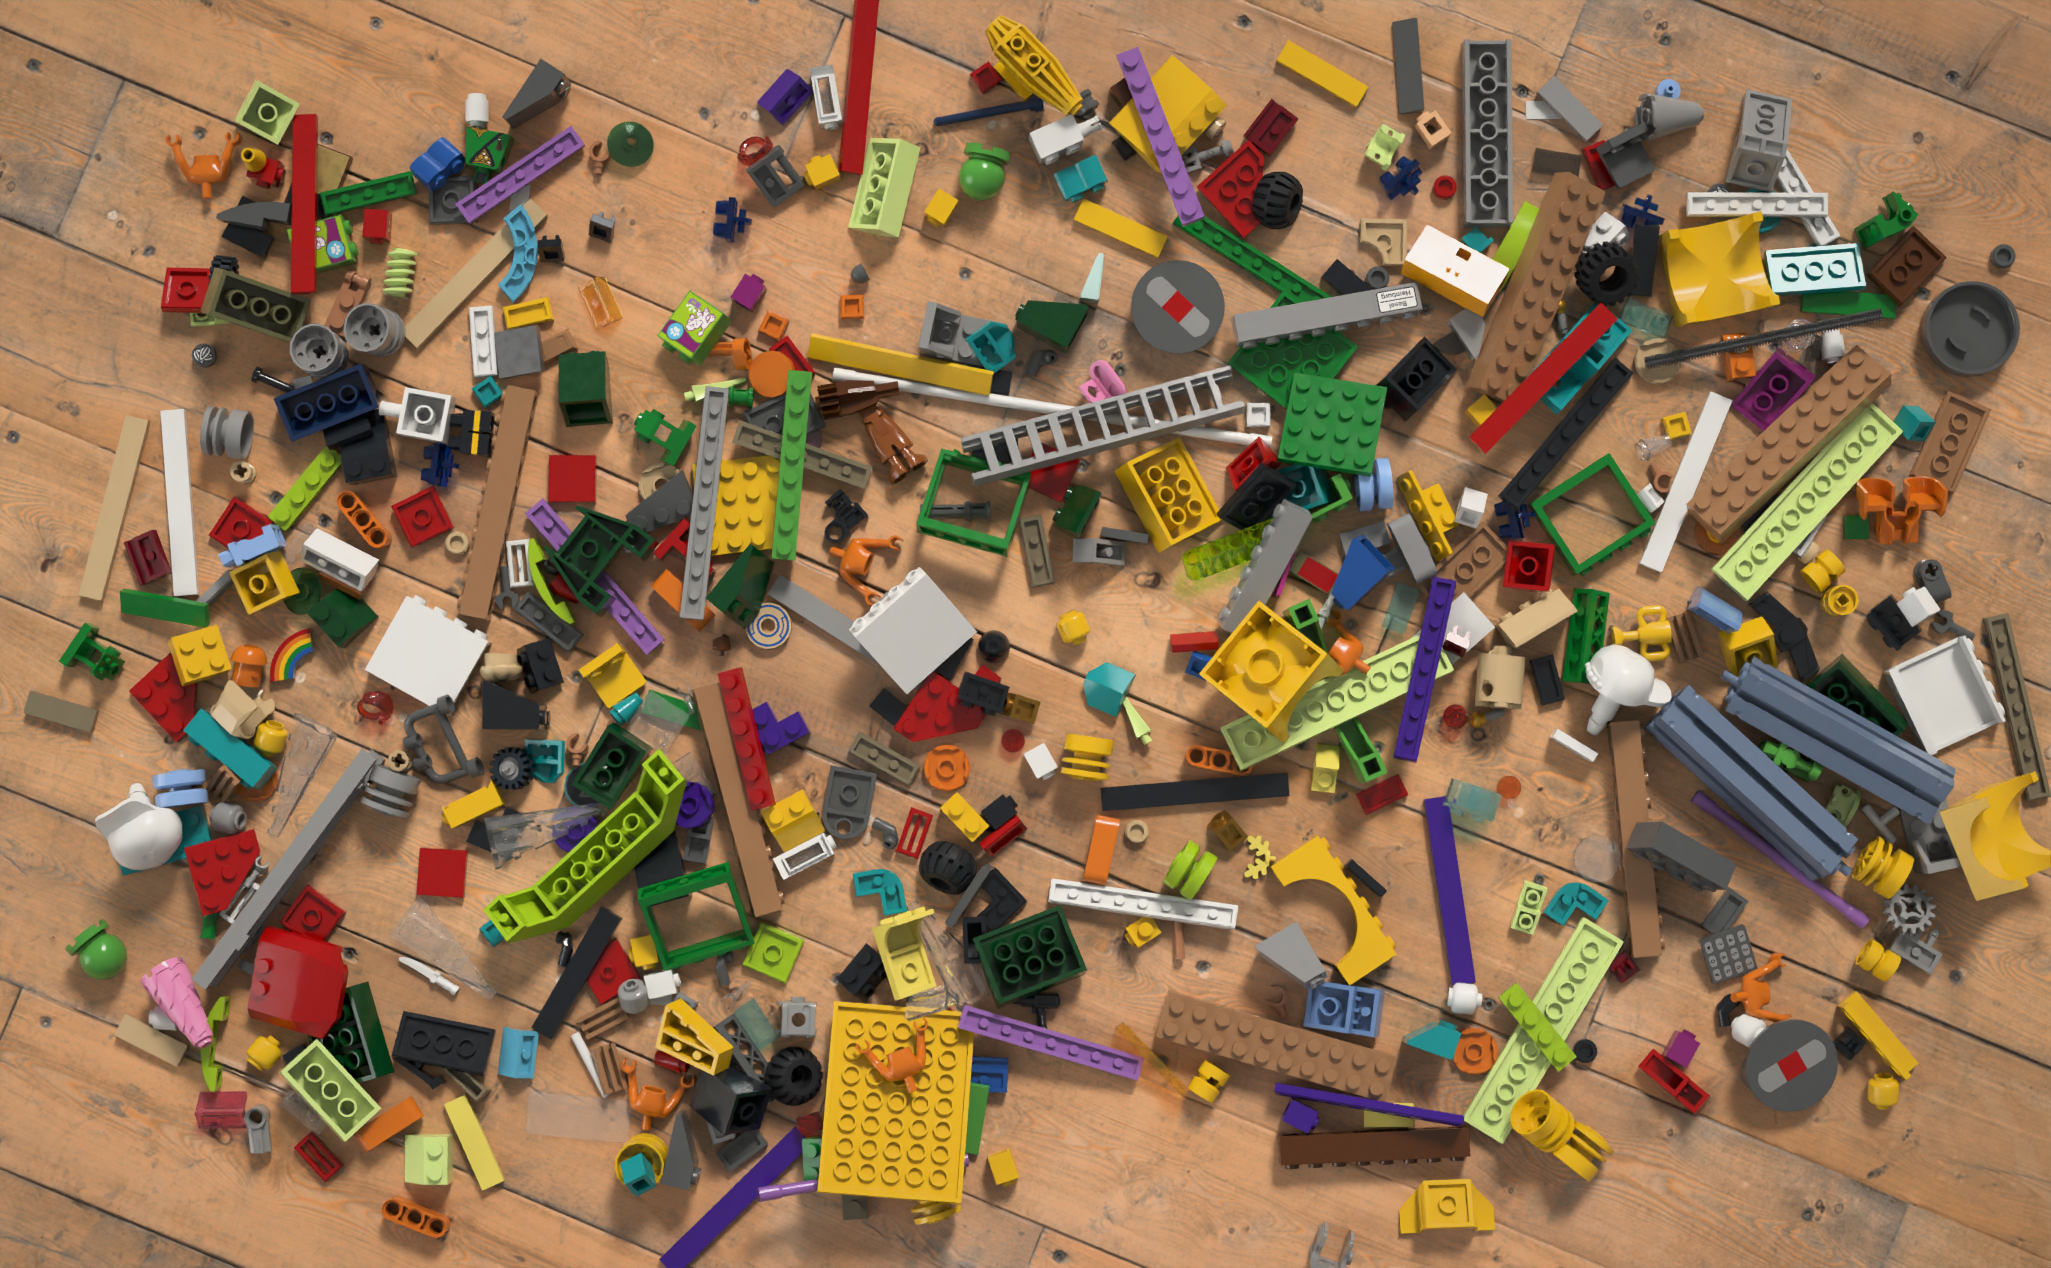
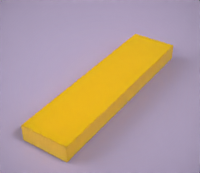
[1276,40,1368,108]
[1074,198,1168,259]

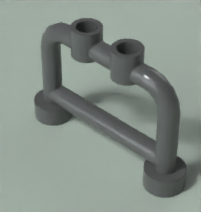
[403,694,484,784]

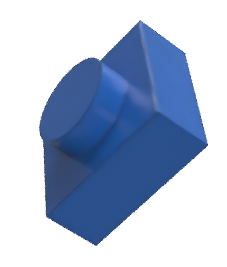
[1185,651,1212,681]

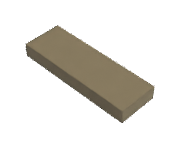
[1019,514,1055,588]
[23,691,99,733]
[848,731,920,786]

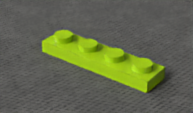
[267,445,342,532]
[1498,982,1577,1072]

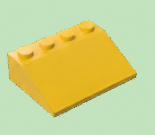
[1109,55,1227,173]
[1114,437,1222,553]

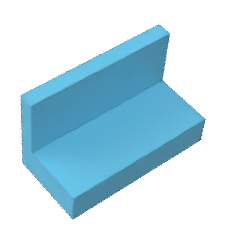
[498,1027,539,1078]

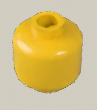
[1056,609,1091,646]
[254,720,288,757]
[246,1035,282,1071]
[1868,1073,1899,1110]

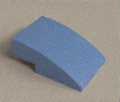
[1687,586,1742,633]
[1303,981,1385,1037]

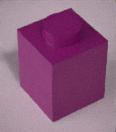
[730,274,767,313]
[1661,1029,1700,1068]

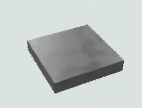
[494,325,545,379]

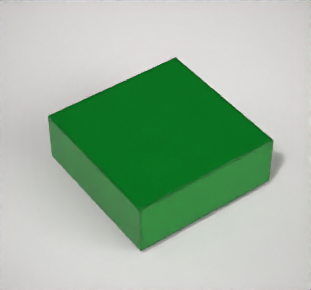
[1843,515,1869,540]

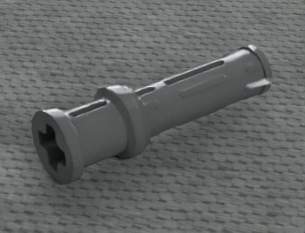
[920,501,991,522]

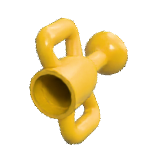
[1610,605,1672,662]

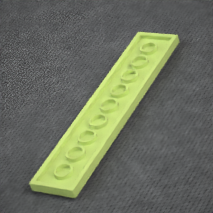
[1711,403,1903,601]
[1220,635,1454,771]
[1463,917,1624,1144]

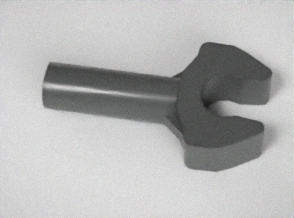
[495,566,520,610]
[1930,611,1975,641]

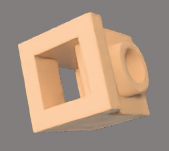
[1415,110,1451,151]

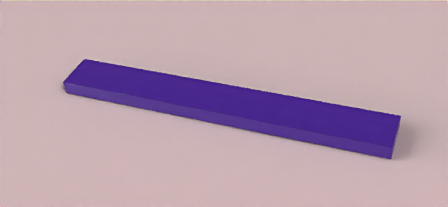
[1393,576,1457,763]
[1424,796,1476,986]
[1274,1083,1464,1127]
[659,1126,806,1268]

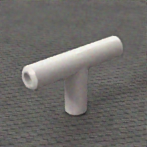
[1861,804,1900,844]

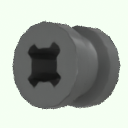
[1078,89,1100,118]

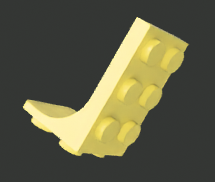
[872,907,936,1001]

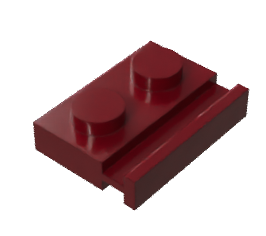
[1243,99,1299,157]
[124,530,172,586]

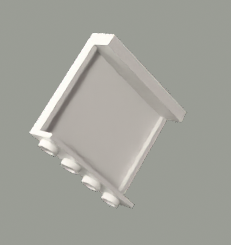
[849,567,977,694]
[365,595,492,716]
[1882,635,2006,755]

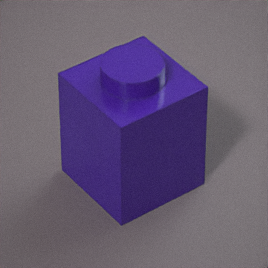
[1281,1098,1320,1133]

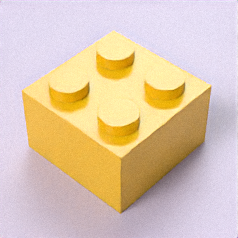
[229,550,300,615]
[168,625,232,687]

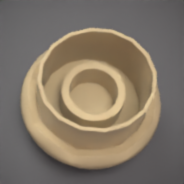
[480,653,522,682]

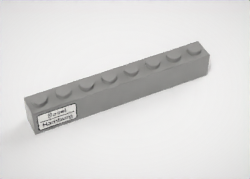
[1231,282,1422,349]

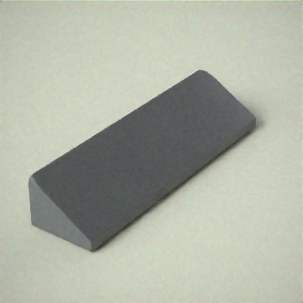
[1392,18,1424,114]

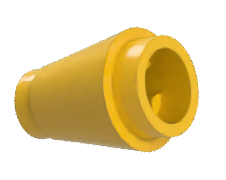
[241,148,266,172]

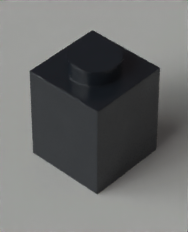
[981,794,1018,830]

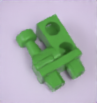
[1758,740,1823,782]

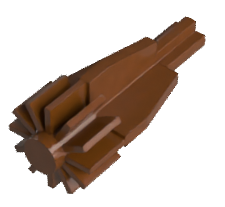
[815,380,900,420]

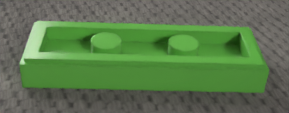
[965,1082,990,1155]

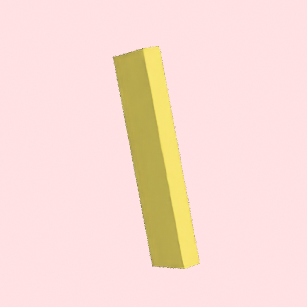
[444,1094,505,1191]

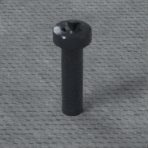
[251,367,294,393]

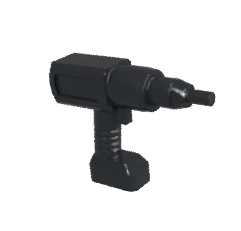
[1011,992,1060,1029]

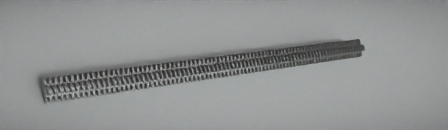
[1644,308,1883,369]

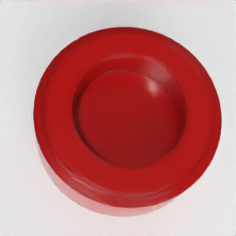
[1433,175,1457,200]

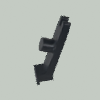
[393,1058,447,1090]

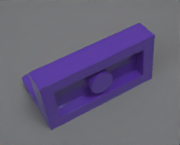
[757,69,813,125]

